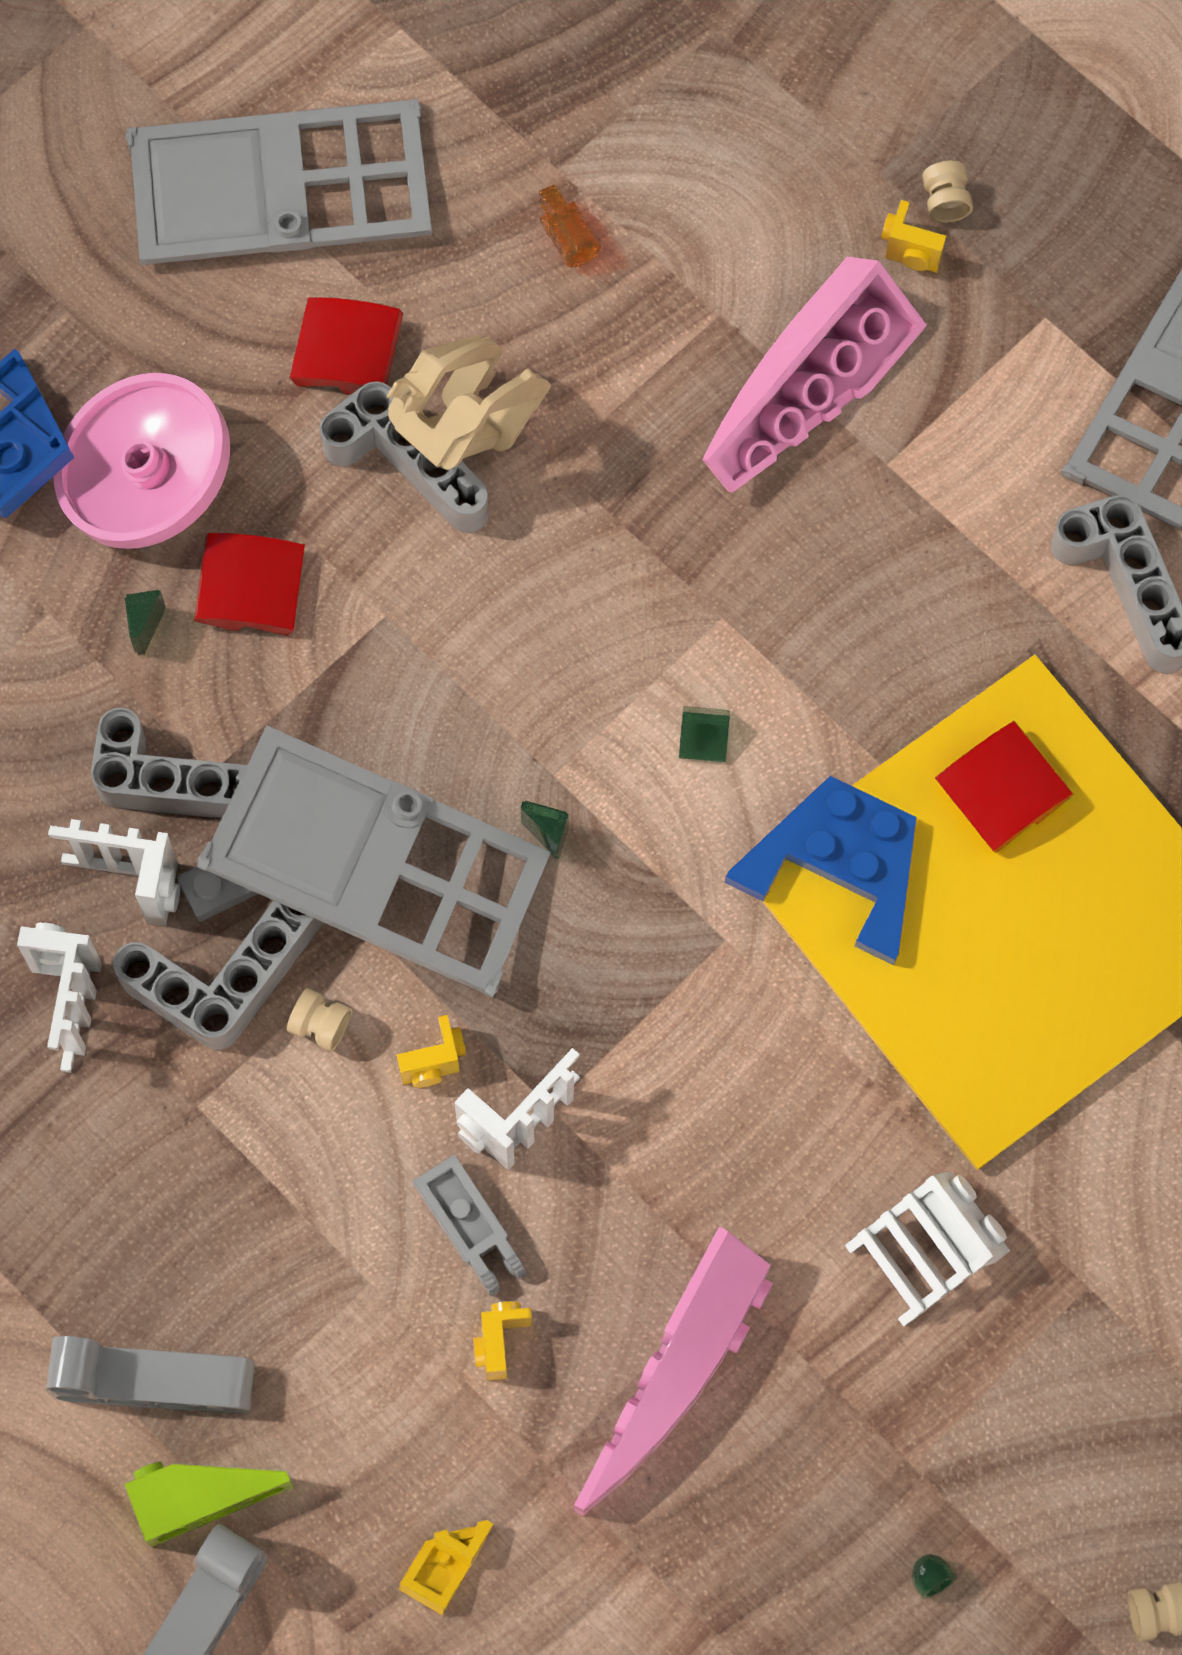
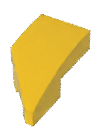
[398,1520,493,1616]

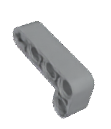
[320,382,489,533]
[1050,495,1182,674]
[91,707,247,819]
[46,1336,255,1414]
[143,1523,268,1655]

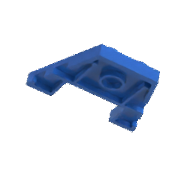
[0,349,74,518]
[725,776,916,966]

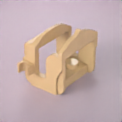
[387,335,551,470]

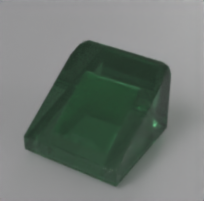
[125,590,166,655]
[679,706,730,762]
[521,801,569,860]

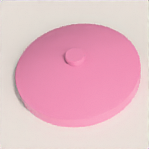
[53,373,230,549]

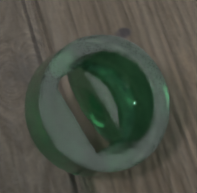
[912,1554,957,1599]

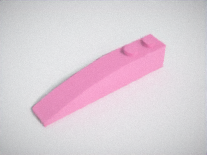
[702,257,927,492]
[574,1227,774,1516]

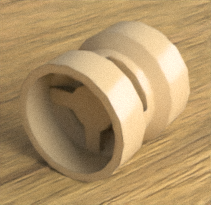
[922,161,973,223]
[287,988,353,1052]
[1128,1582,1182,1642]

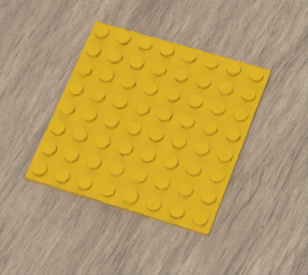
[762,654,1182,1171]

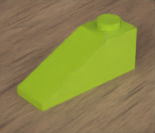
[124,1461,294,1547]

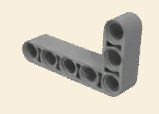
[113,901,324,1050]

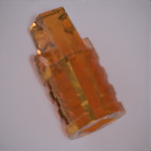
[539,184,601,267]

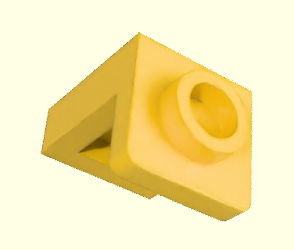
[881,200,946,273]
[396,1014,466,1088]
[473,1301,533,1381]

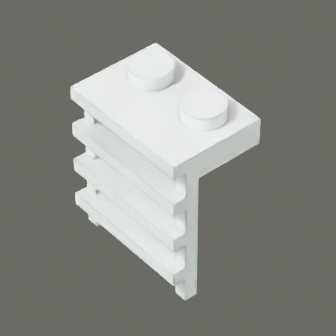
[48,819,180,927]
[17,923,102,1073]
[454,1048,580,1170]
[845,1171,1010,1327]

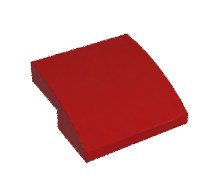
[289,297,404,395]
[194,533,305,636]
[935,721,1075,853]

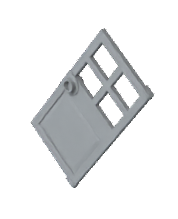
[126,99,432,265]
[1060,269,1182,530]
[197,725,551,998]

